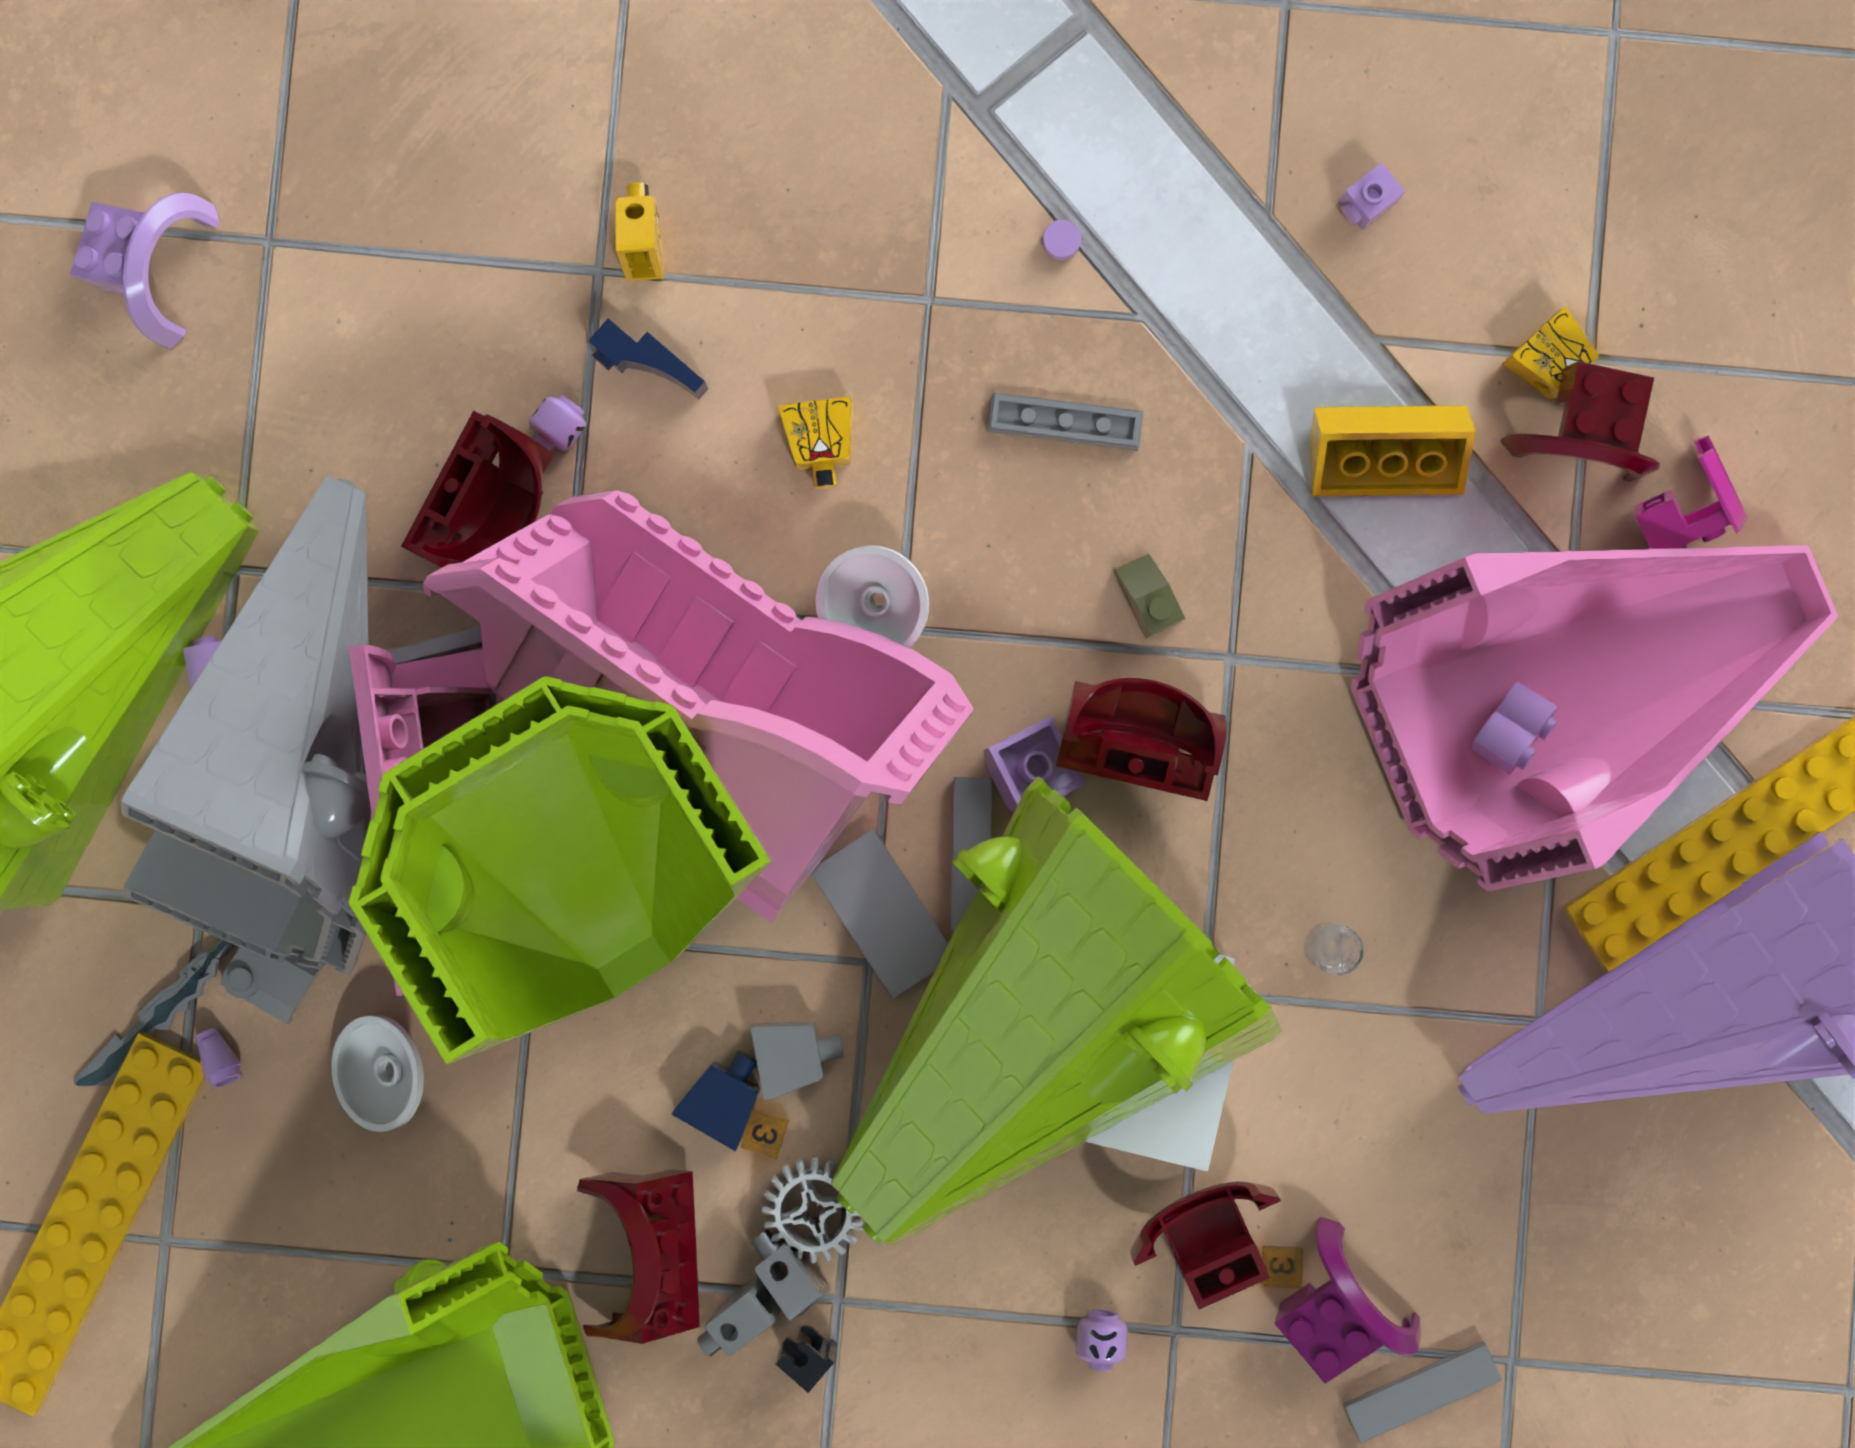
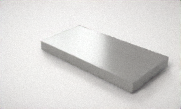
[811,829,949,999]

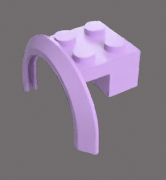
[69,193,219,349]

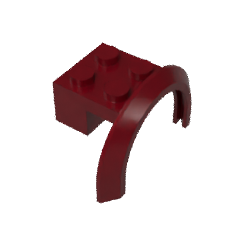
[1501,361,1660,482]
[1130,1181,1281,1310]

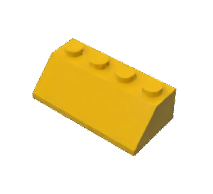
[1310,405,1476,496]

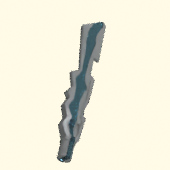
[74,939,234,1086]

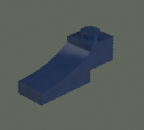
[588,318,709,400]

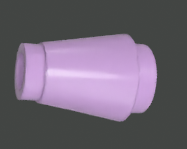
[195,1028,242,1089]

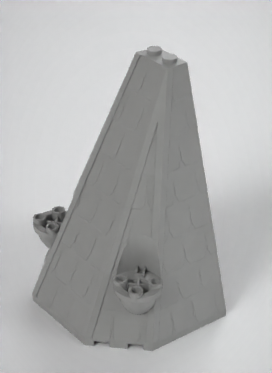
[120,475,371,975]

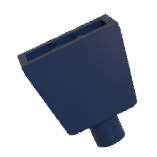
[671,1050,760,1151]

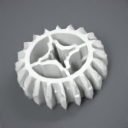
[762,1156,864,1263]

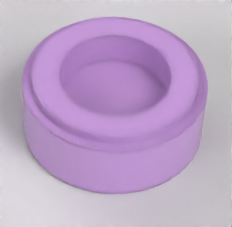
[1043,220,1081,260]

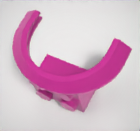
[1635,435,1747,549]

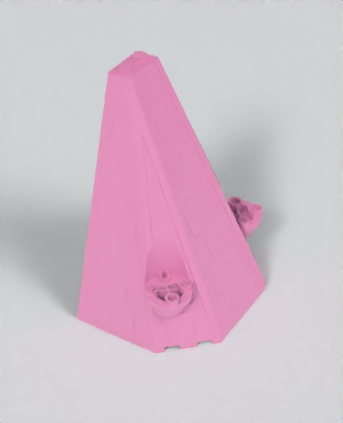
[1351,546,1838,892]

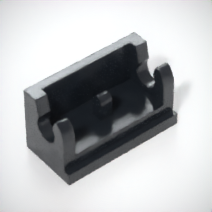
[775,1325,837,1393]

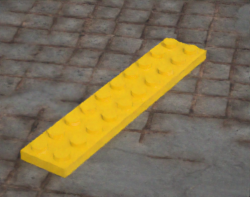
[1562,715,1855,972]
[0,1031,204,1417]

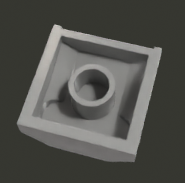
[220,947,326,1024]

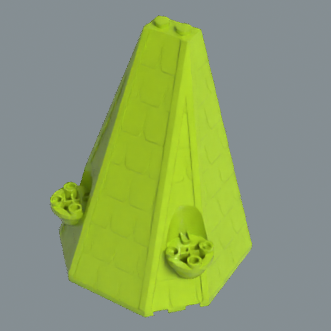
[0,471,259,910]
[348,676,771,1065]
[831,776,1282,1245]
[167,1242,615,1448]

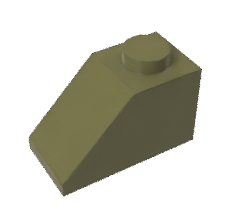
[1114,554,1185,638]

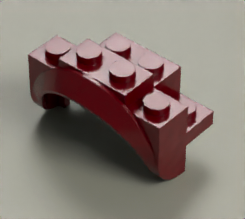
[401,410,554,568]
[1056,678,1227,801]

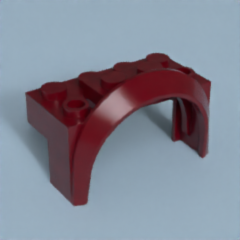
[577,1169,700,1344]

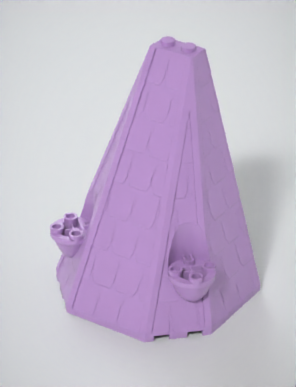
[1458,832,1855,1114]

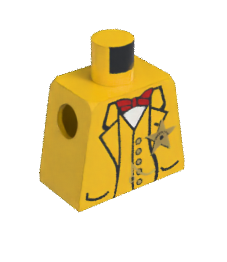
[615,182,664,281]
[1502,306,1599,400]
[778,396,853,489]

